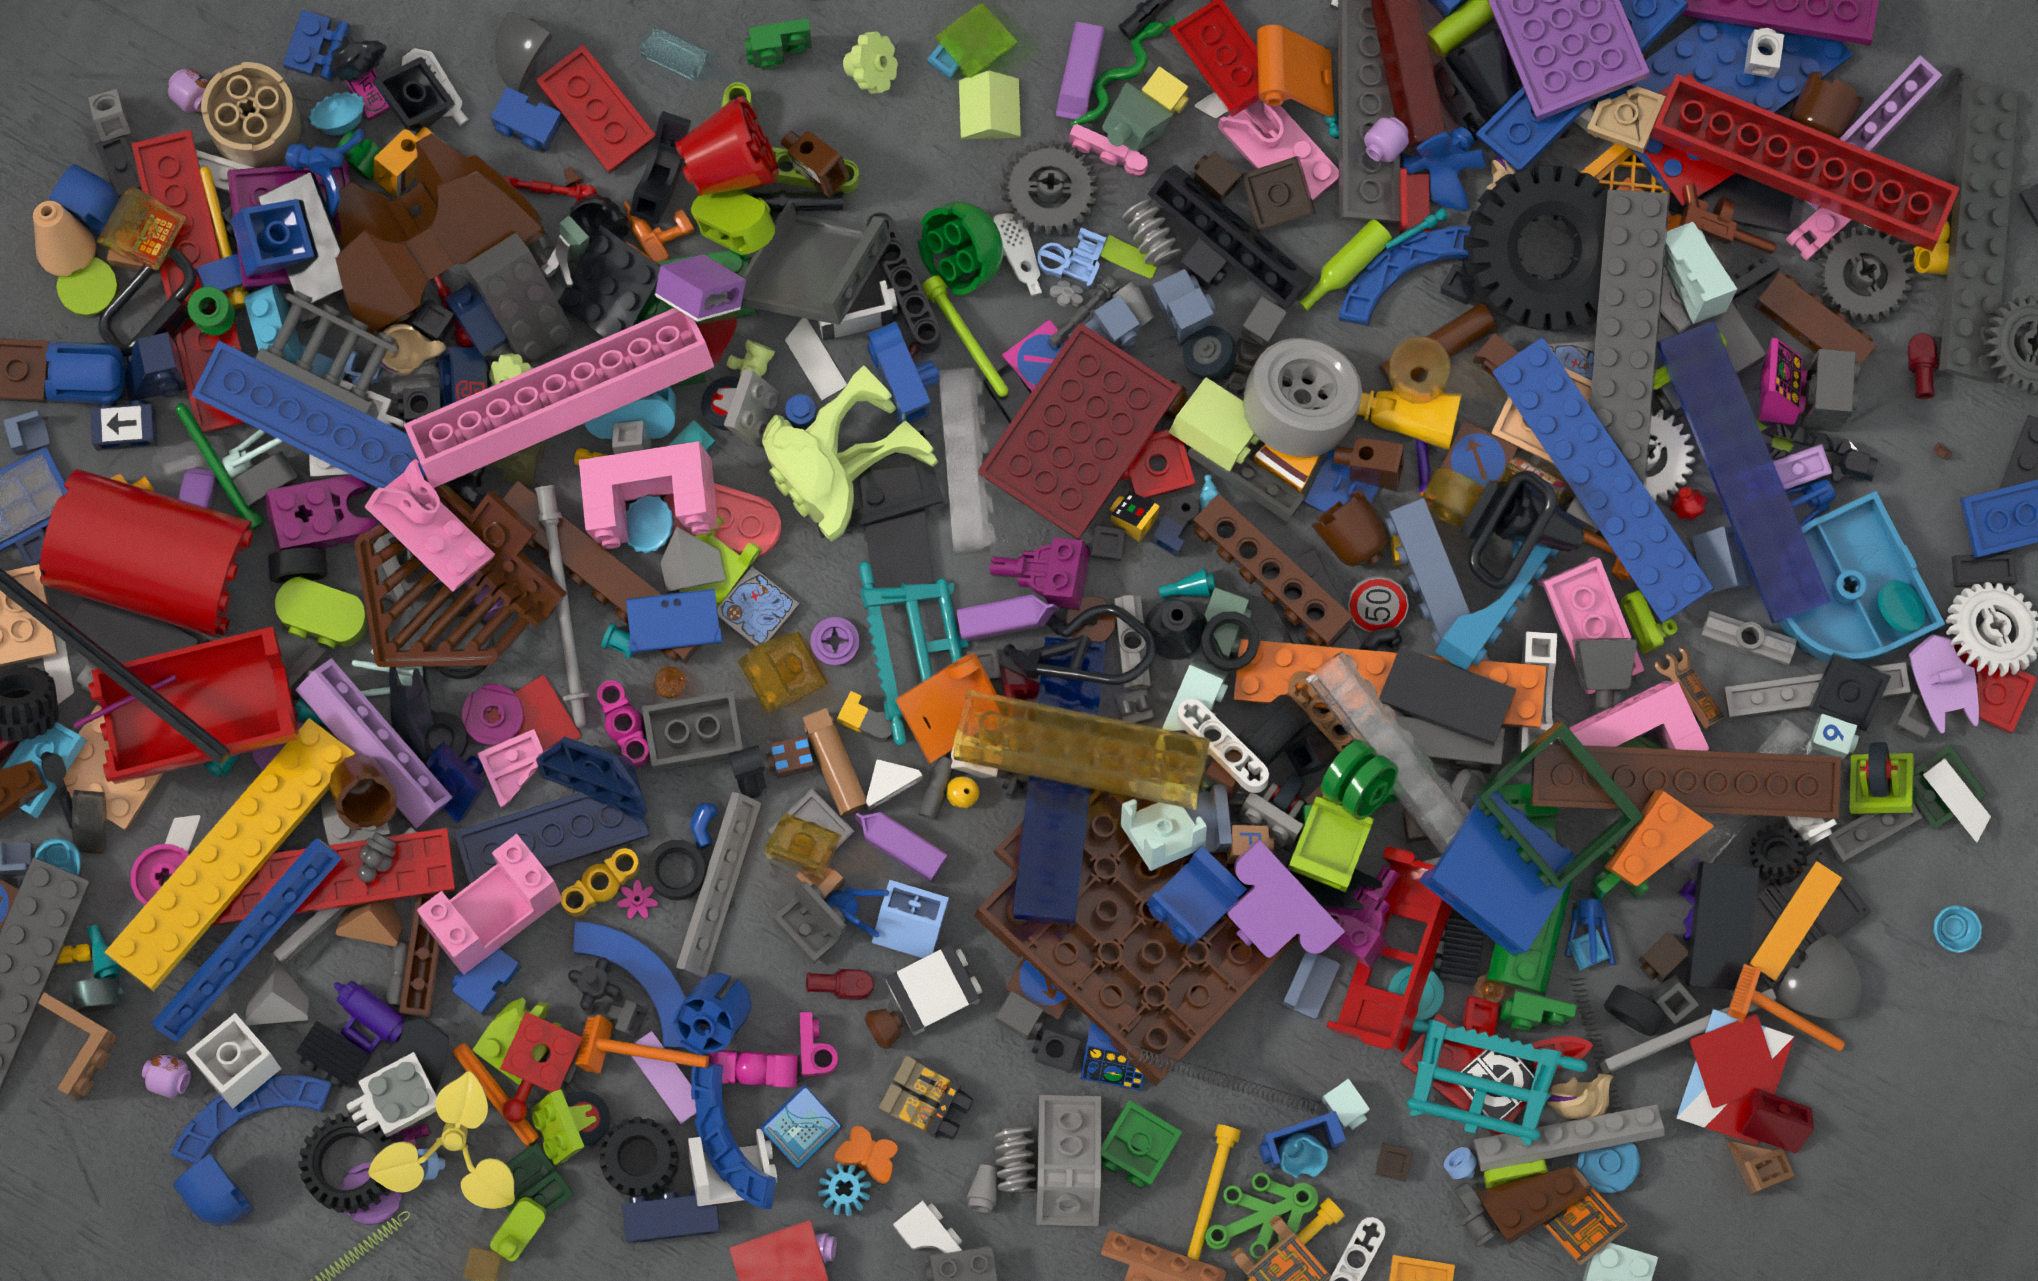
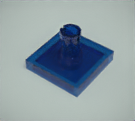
[425,741,487,823]

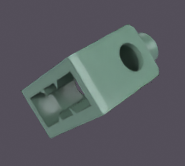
[1102,82,1173,151]

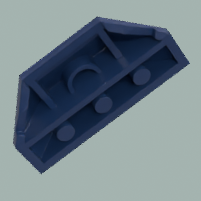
[536,736,648,816]

